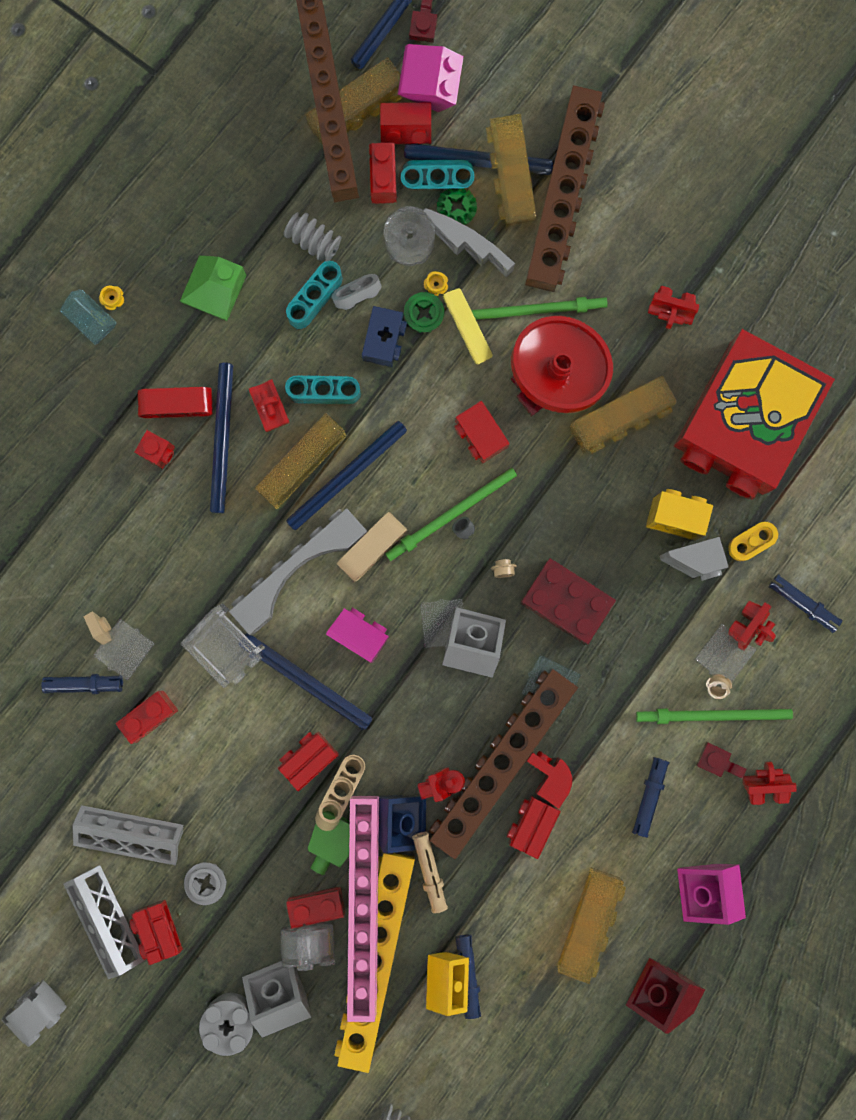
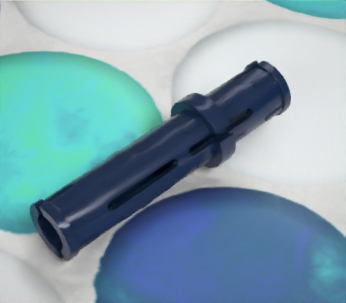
[768,574,843,633]
[41,674,123,694]
[632,757,670,838]
[455,934,481,1019]

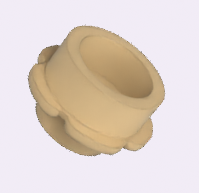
[491,559,517,578]
[706,674,732,699]

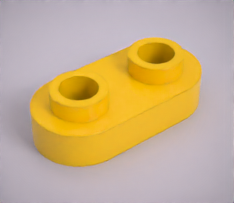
[728,522,778,561]

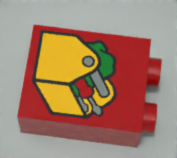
[674,329,835,500]

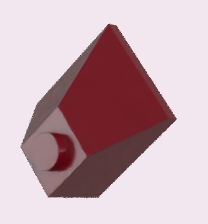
[626,958,705,1034]

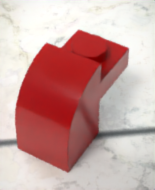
[526,751,572,809]

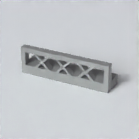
[73,805,184,865]
[63,865,145,979]

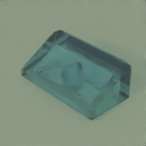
[60,290,117,345]

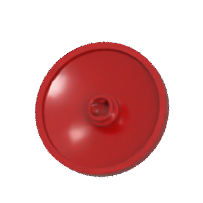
[511,316,613,413]

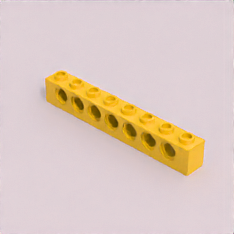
[334,852,415,1073]

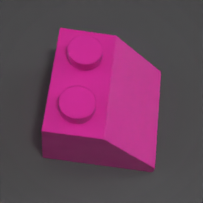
[398,44,464,112]
[326,607,389,663]
[677,864,746,925]

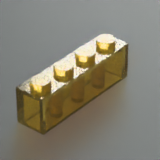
[305,57,403,145]
[486,114,537,226]
[569,375,677,454]
[255,413,347,509]
[557,867,626,984]

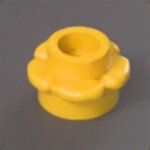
[424,271,448,296]
[99,286,124,310]

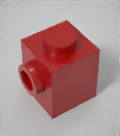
[134,430,175,469]

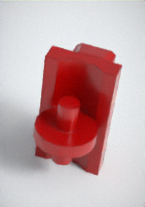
[647,286,699,329]
[249,379,290,432]
[728,601,776,651]
[742,761,796,805]
[418,767,465,802]

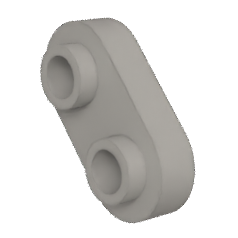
[331,274,382,310]

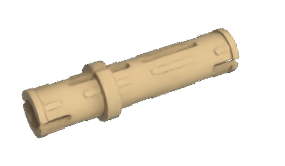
[412,832,448,913]

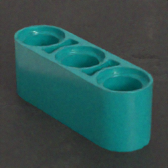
[401,160,475,189]
[286,261,343,329]
[285,375,361,404]

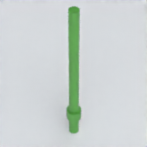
[471,297,607,320]
[385,467,517,562]
[636,708,793,724]

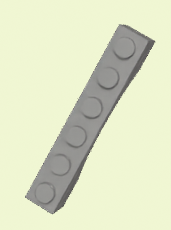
[229,508,367,635]

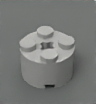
[1,980,67,1047]
[199,993,255,1056]

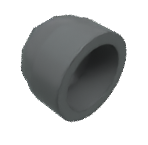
[452,517,475,540]

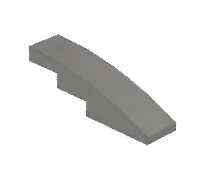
[422,208,515,277]

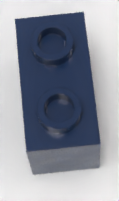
[362,306,407,367]

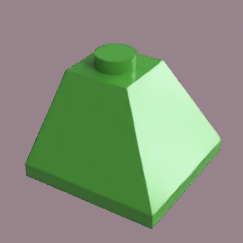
[180,255,247,321]

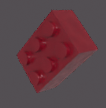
[520,558,616,645]

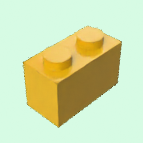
[426,952,469,1016]

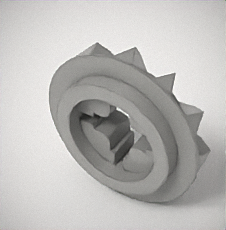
[184,862,227,905]

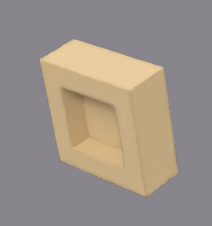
[83,611,112,645]

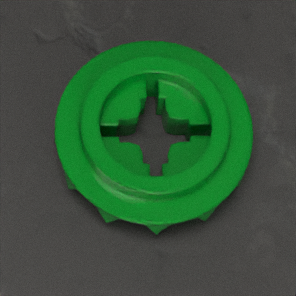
[437,188,477,225]
[404,292,444,333]

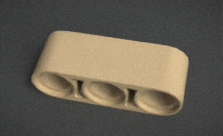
[337,512,408,582]
[315,755,365,831]

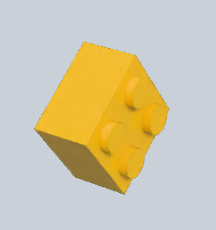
[646,489,713,541]

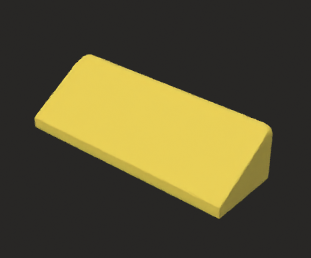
[443,288,493,365]

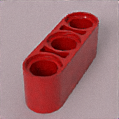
[138,387,212,418]

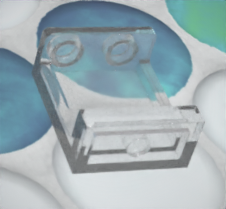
[180,603,265,688]

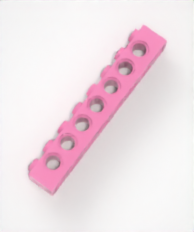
[347,796,379,1022]

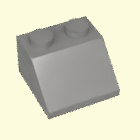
[660,537,728,581]
[442,607,506,678]
[242,957,311,1038]

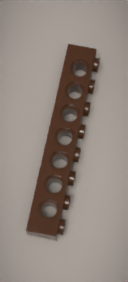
[296,0,359,203]
[525,85,605,292]
[428,669,579,859]

